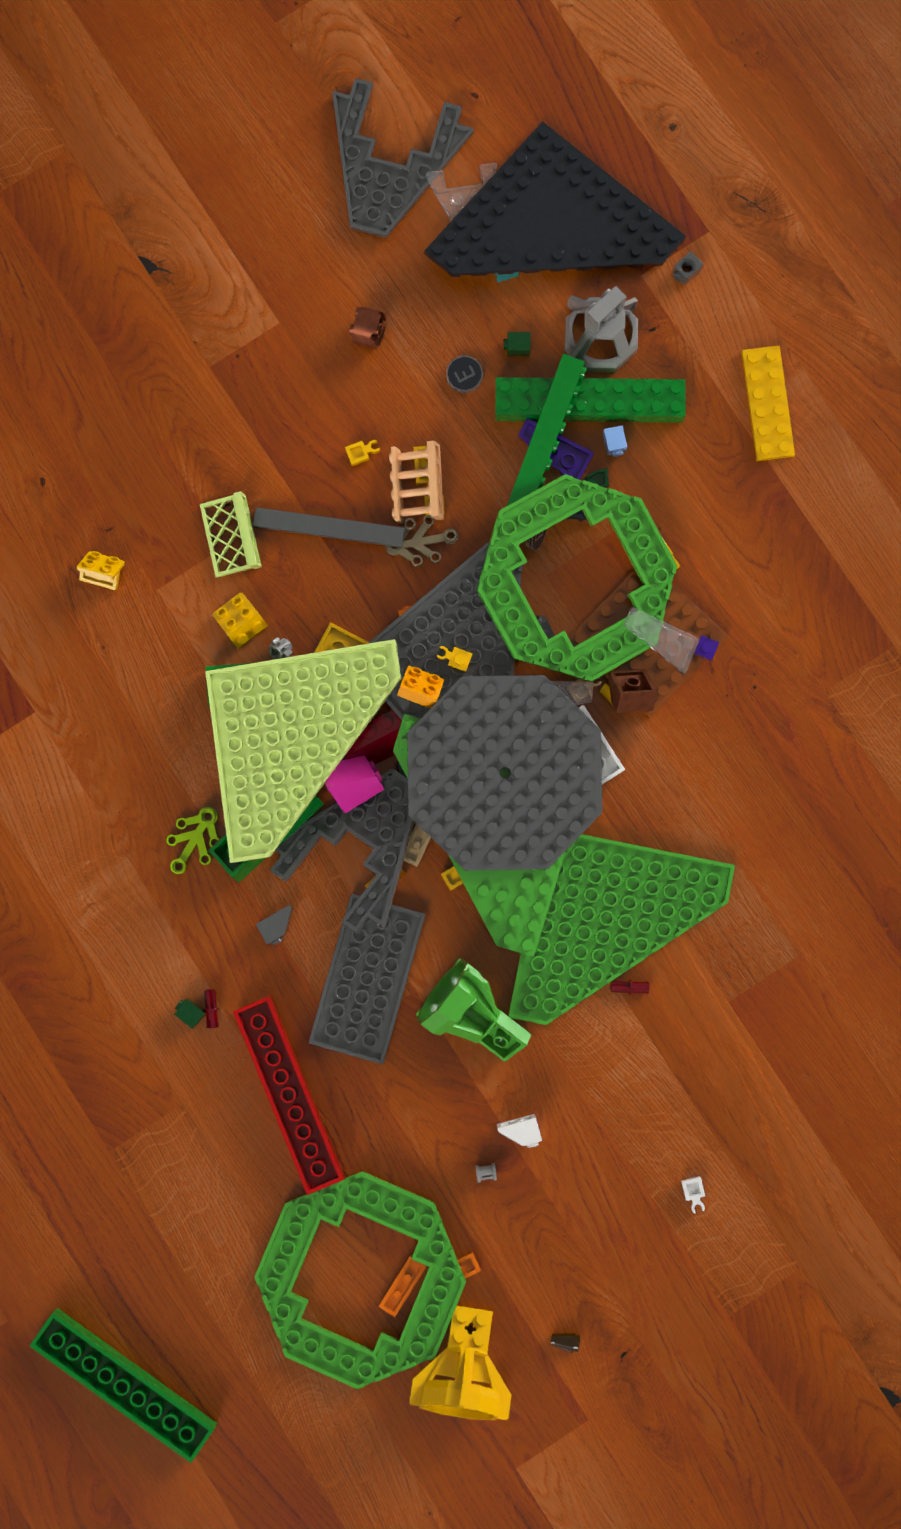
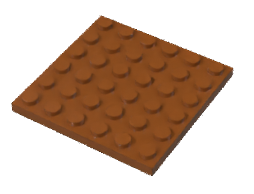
[569,569,728,719]

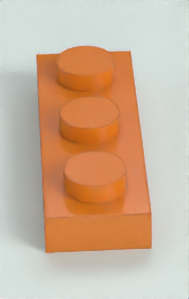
[378,1255,427,1317]

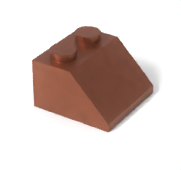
[608,669,657,713]

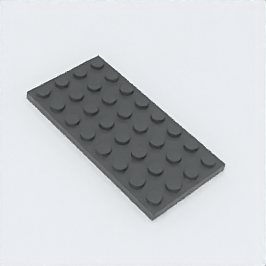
[308,893,426,1064]

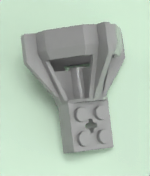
[564,286,638,373]

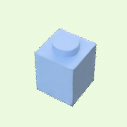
[602,425,627,457]

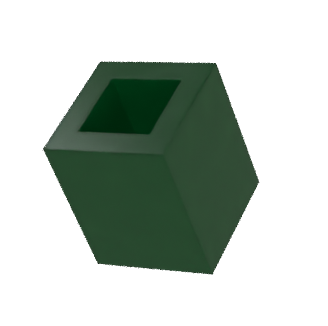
[503,332,530,356]
[174,998,206,1029]

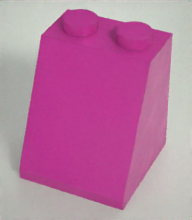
[325,756,384,813]

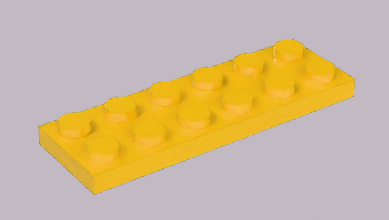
[741,345,795,461]

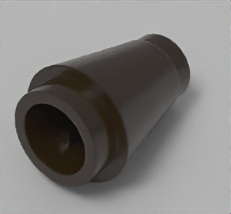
[551,1333,580,1353]

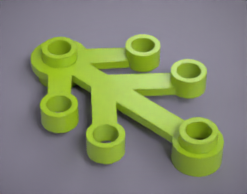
[166,807,220,874]

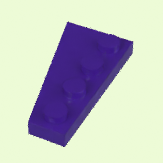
[518,418,594,480]

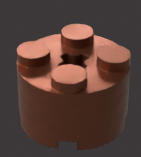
[349,306,387,349]

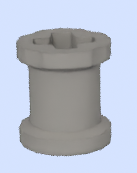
[475,1163,497,1183]

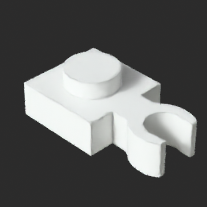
[681,1176,705,1213]

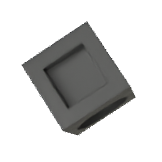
[672,251,704,285]

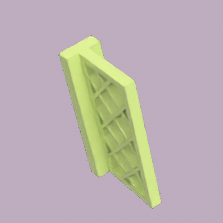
[200,491,262,578]

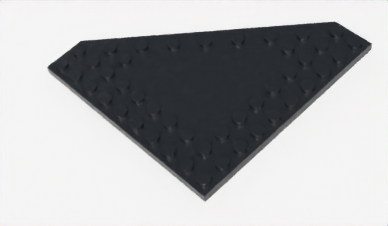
[424,121,686,277]

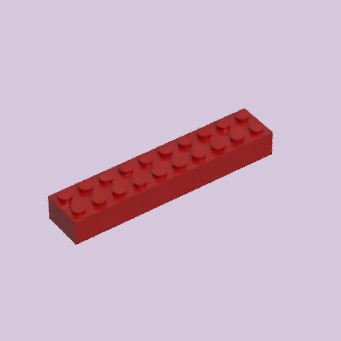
[233,996,345,1195]

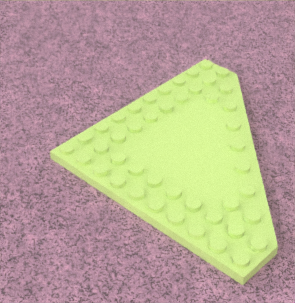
[205,639,401,863]

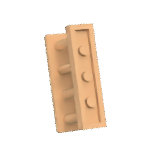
[389,440,444,524]

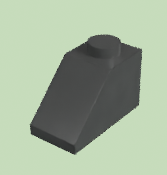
[256,905,293,946]

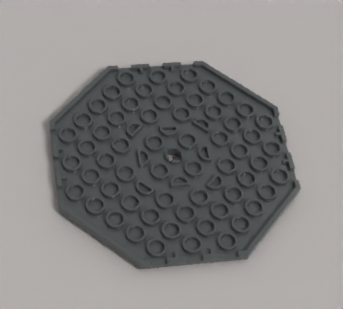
[407,675,602,870]

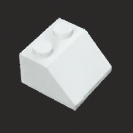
[497,1114,542,1148]

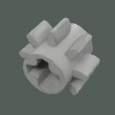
[268,637,293,659]

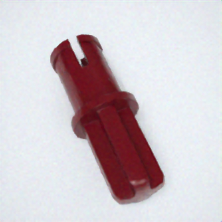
[610,979,649,995]
[203,989,219,1028]

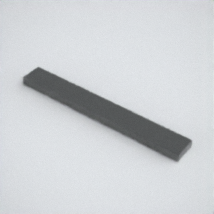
[253,507,405,548]

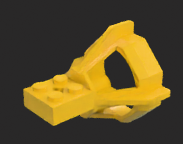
[409,1306,511,1420]

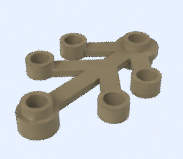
[385,515,458,567]

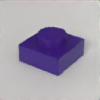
[693,635,719,661]

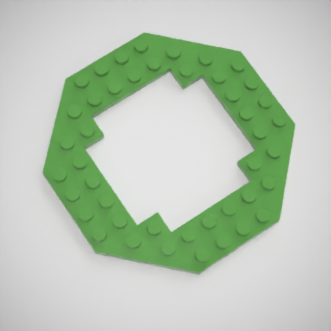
[476,474,677,682]
[254,1171,466,1389]

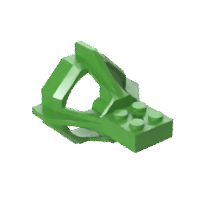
[416,958,532,1062]

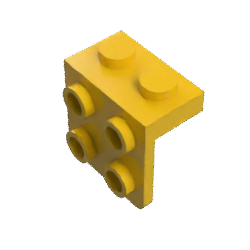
[212,593,268,649]

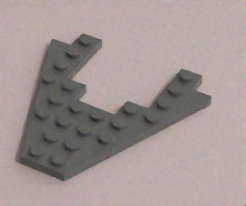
[332,78,474,238]
[270,768,414,934]

